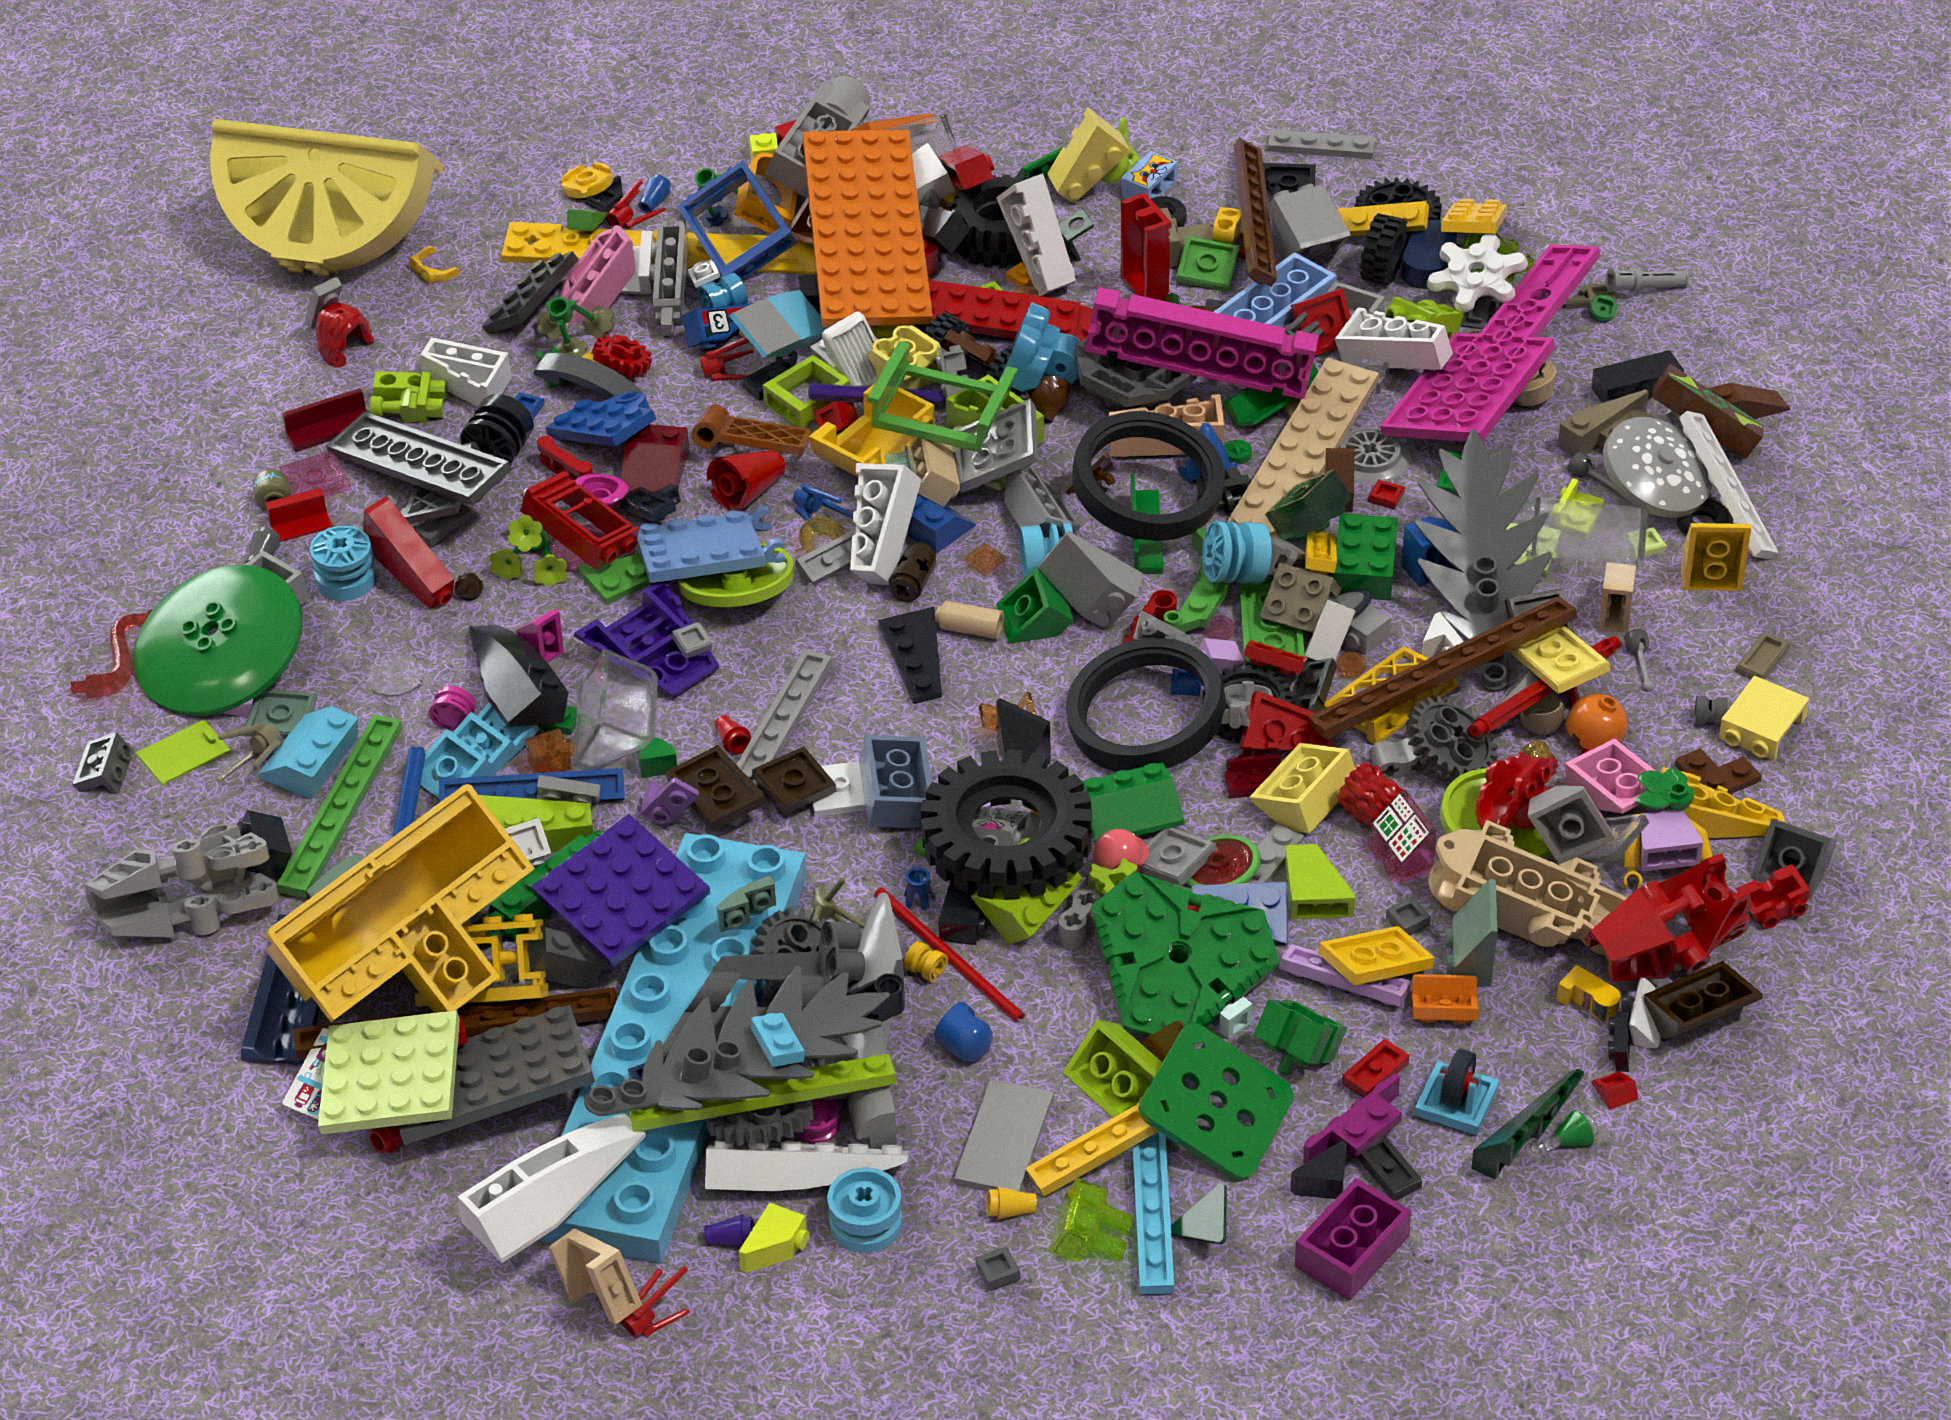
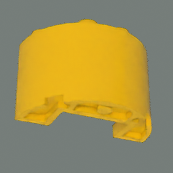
[809,384,935,478]

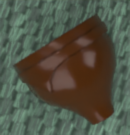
[1028,376,1070,422]

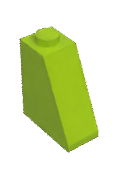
[1285,844,1355,920]

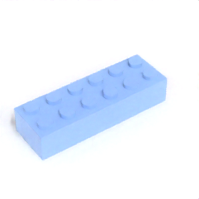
[1214,252,1337,327]

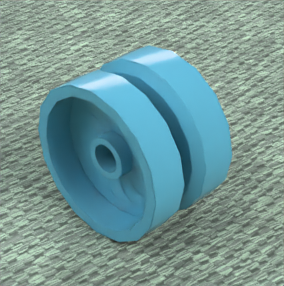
[827,1167,903,1253]

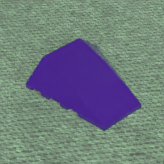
[574,581,719,698]

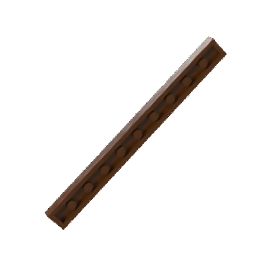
[1234,138,1277,287]
[1309,596,1577,740]
[292,987,617,1060]

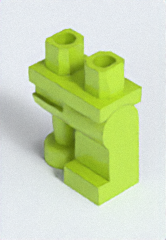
[1384,297,1464,339]
[370,371,447,424]

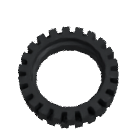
[1203,665,1292,743]

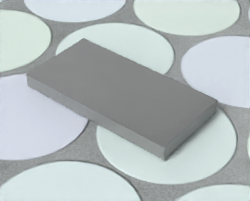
[954,1079,1054,1191]

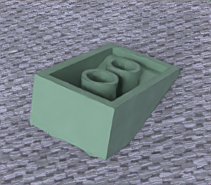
[1445,879,1498,986]

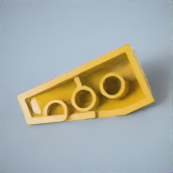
[1660,767,1785,838]

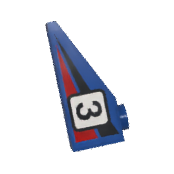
[682,303,753,351]

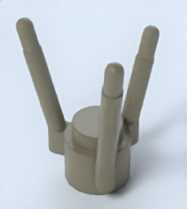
[216,721,282,782]

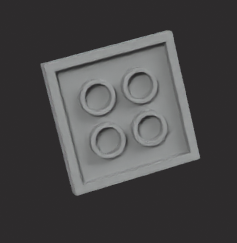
[955,399,1038,493]

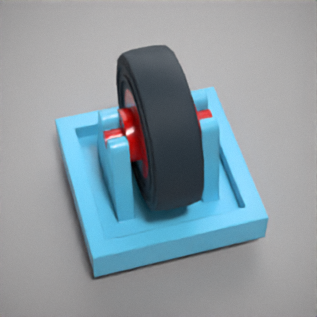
[1415,1049,1500,1135]

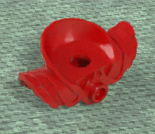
[1475,753,1559,829]

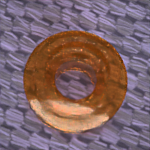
[1336,652,1367,677]

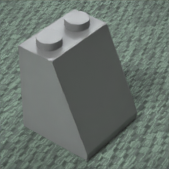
[1267,184,1351,259]

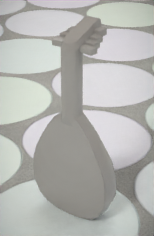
[1222,681,1274,729]

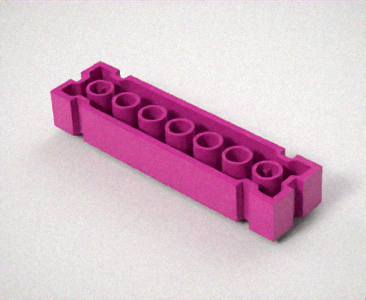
[1084,287,1319,399]

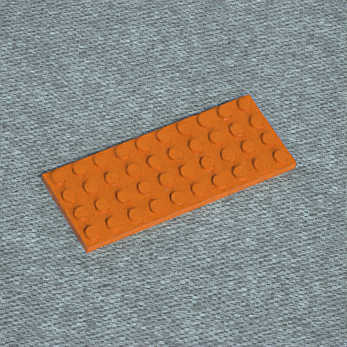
[803,129,933,327]

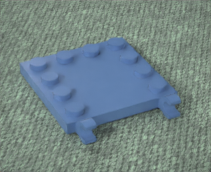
[636,506,785,583]

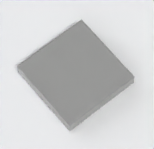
[1139,828,1217,887]

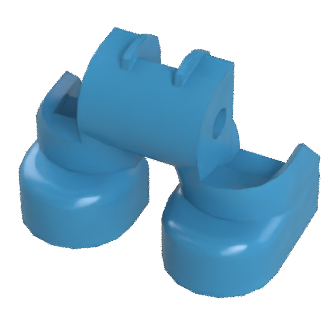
[999,302,1080,391]

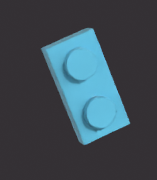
[750,1012,805,1067]

